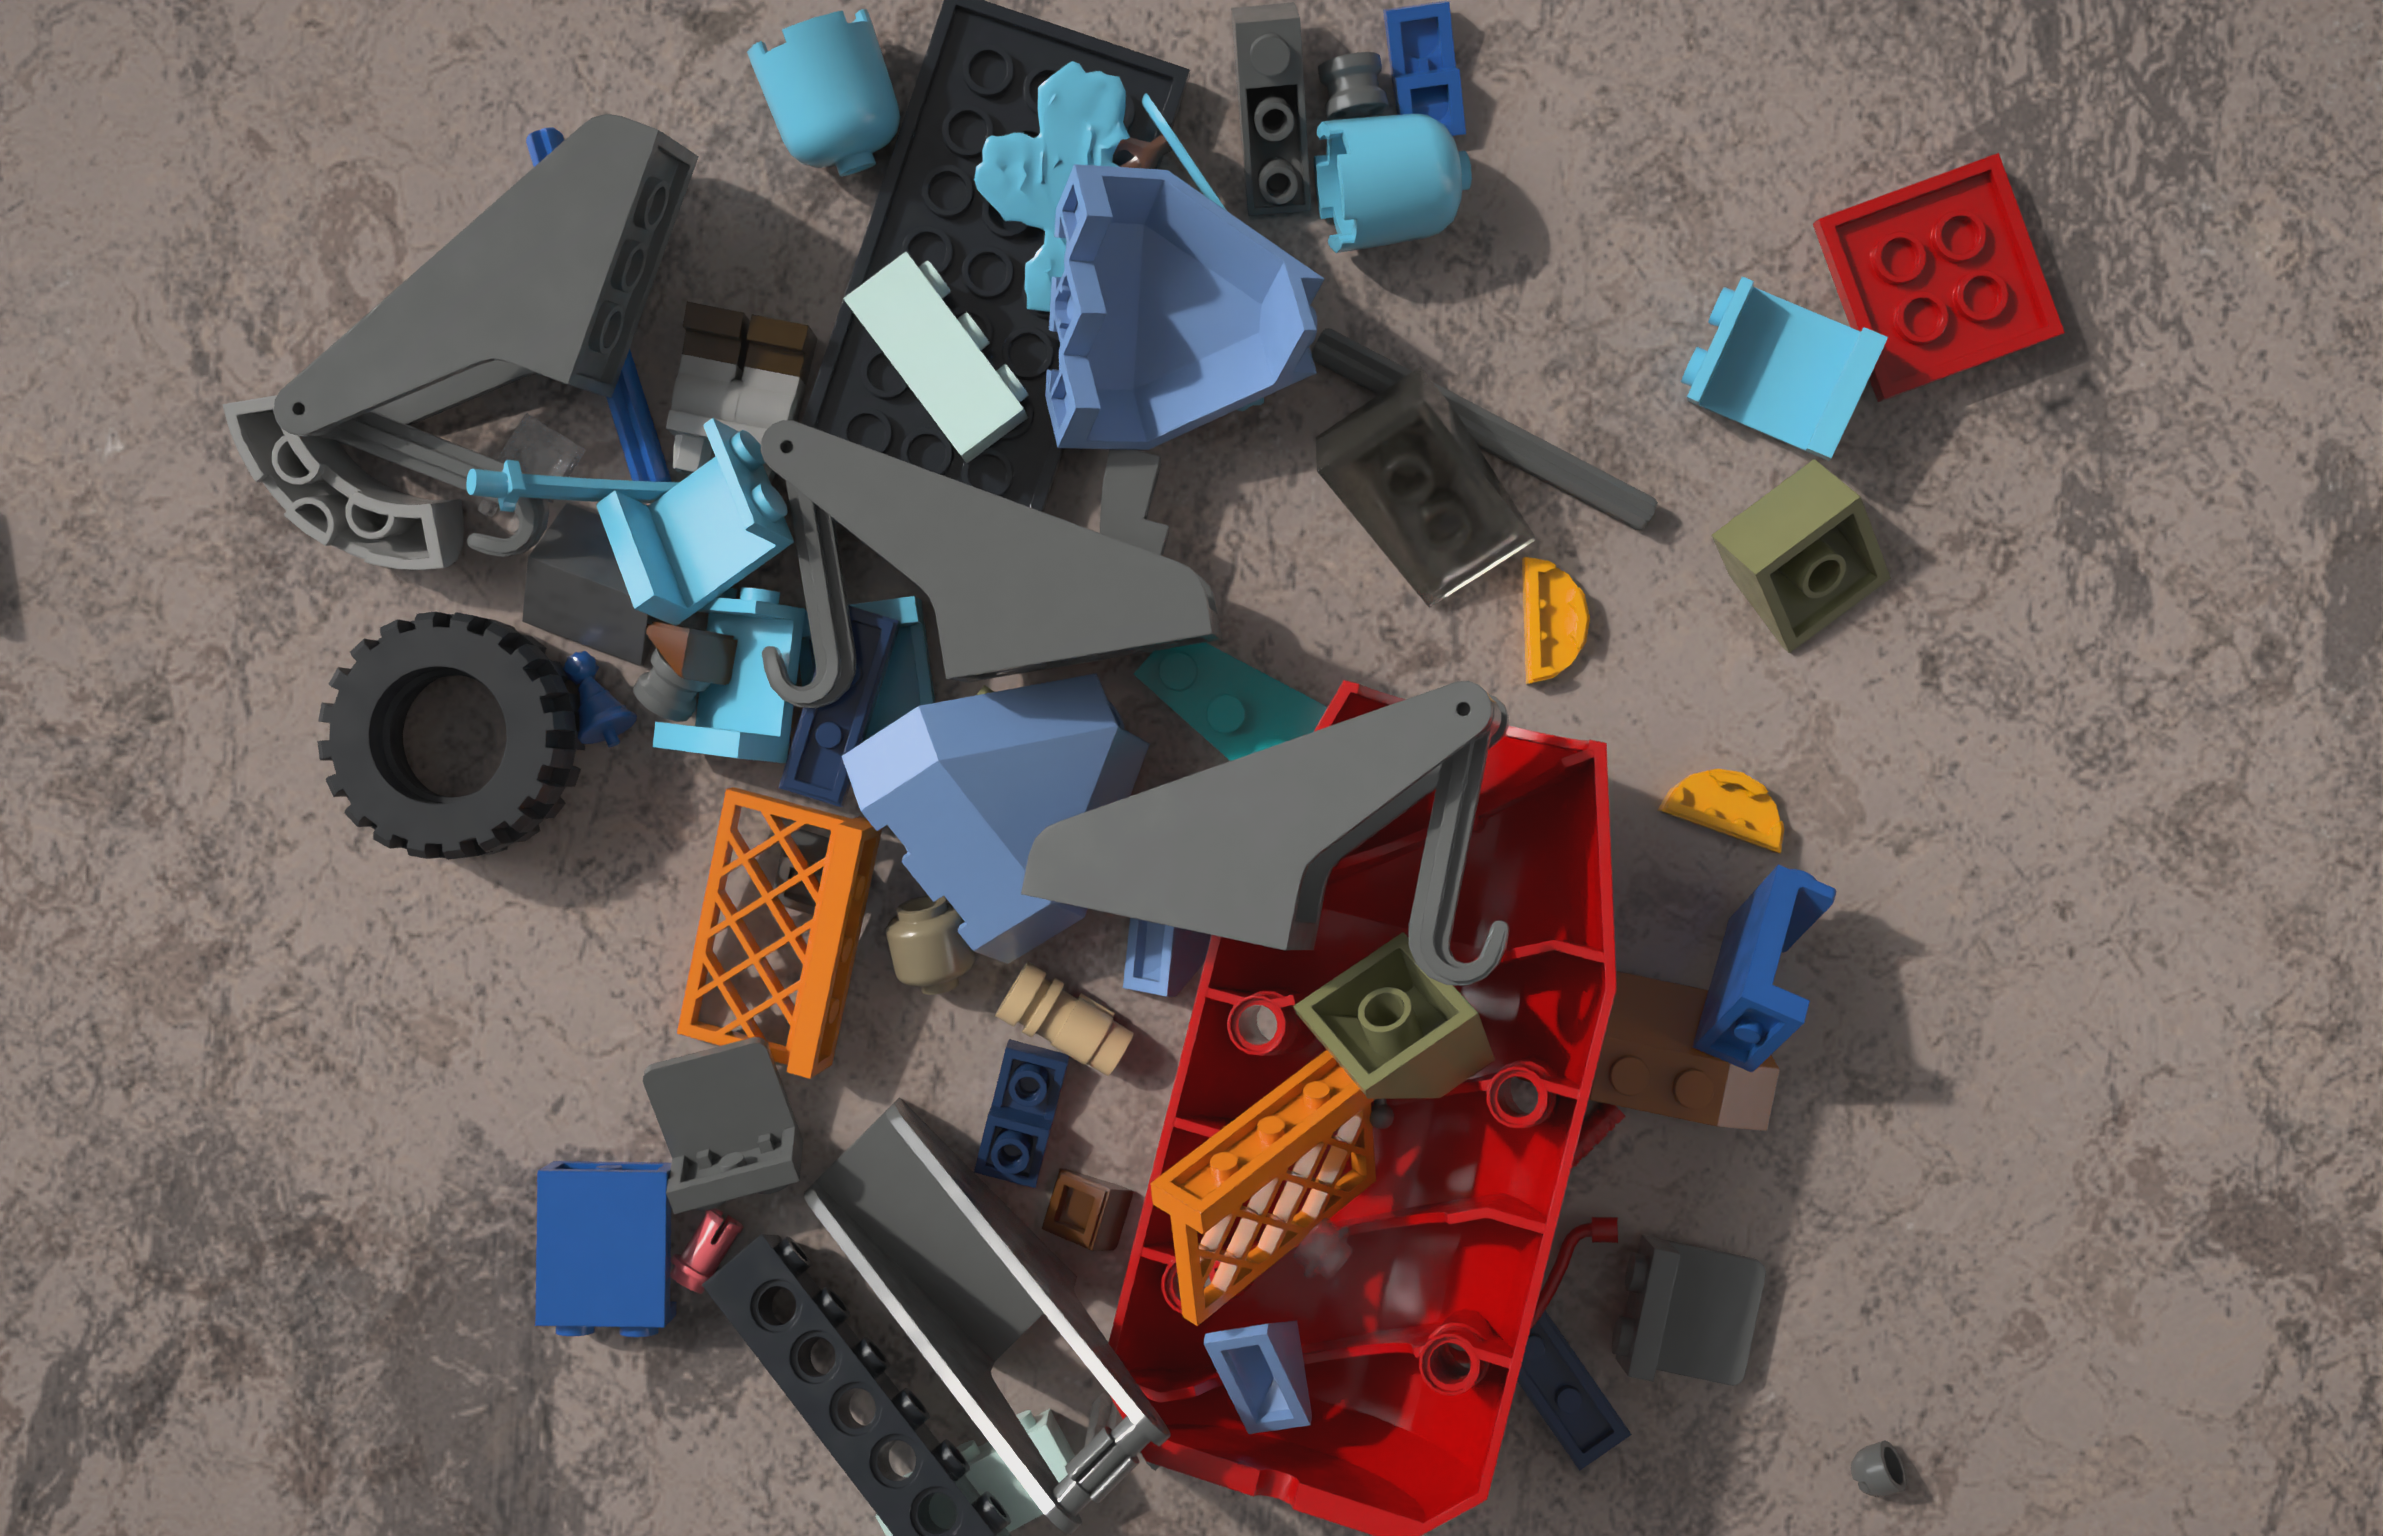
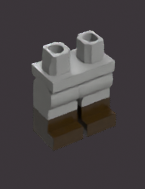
[666,301,818,484]

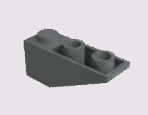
[1231,2,1311,216]

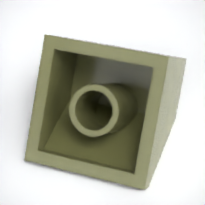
[1711,459,1891,653]
[1293,932,1495,1099]

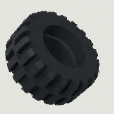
[317,611,585,860]

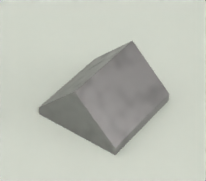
[522,503,661,666]

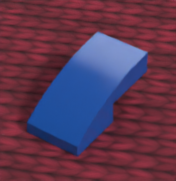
[1383,1,1466,136]

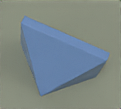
[1123,918,1211,997]
[1204,1321,1312,1434]

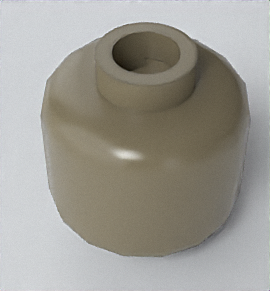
[885,895,976,995]

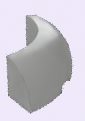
[222,395,464,570]

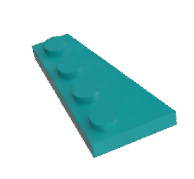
[1134,642,1328,761]

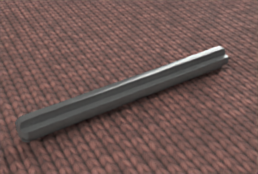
[1311,328,1658,530]

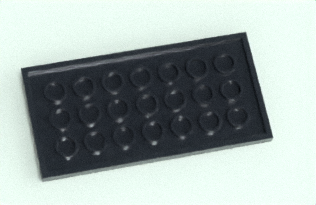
[801,0,1190,512]

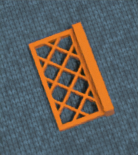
[677,787,882,1079]
[1150,1050,1376,1326]

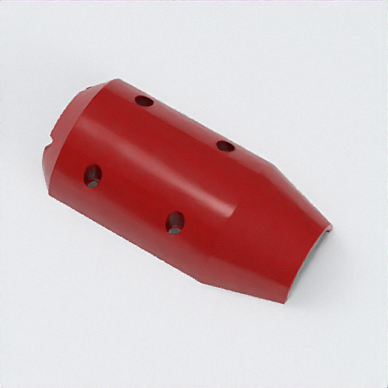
[1108,680,1617,1536]

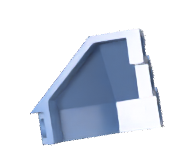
[1045,164,1324,450]
[842,673,1150,964]

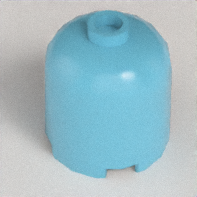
[747,9,900,176]
[1314,114,1472,253]

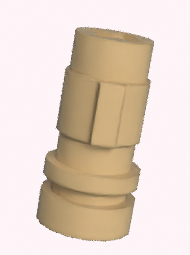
[995,962,1134,1076]

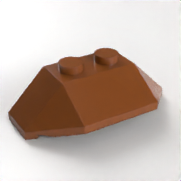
[1517,971,1780,1131]

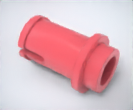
[670,1208,744,1294]

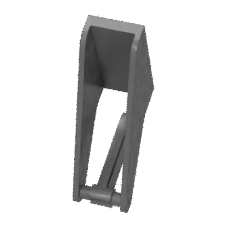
[273,114,699,557]
[761,420,1222,708]
[1021,681,1510,985]
[804,1097,1171,1535]

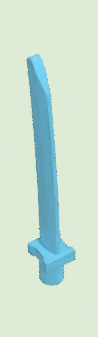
[466,460,680,512]

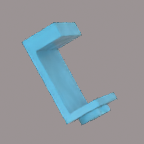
[1681,276,1888,461]
[596,418,794,626]
[652,587,805,763]

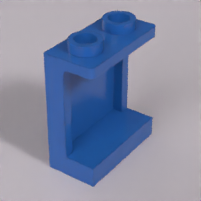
[1693,864,1837,1072]
[535,1161,677,1337]

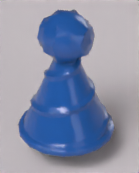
[563,651,637,748]

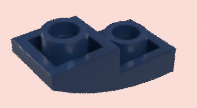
[974,1039,1070,1188]

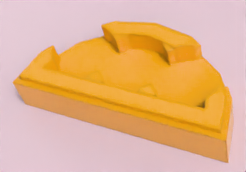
[1522,557,1590,684]
[1658,769,1785,854]

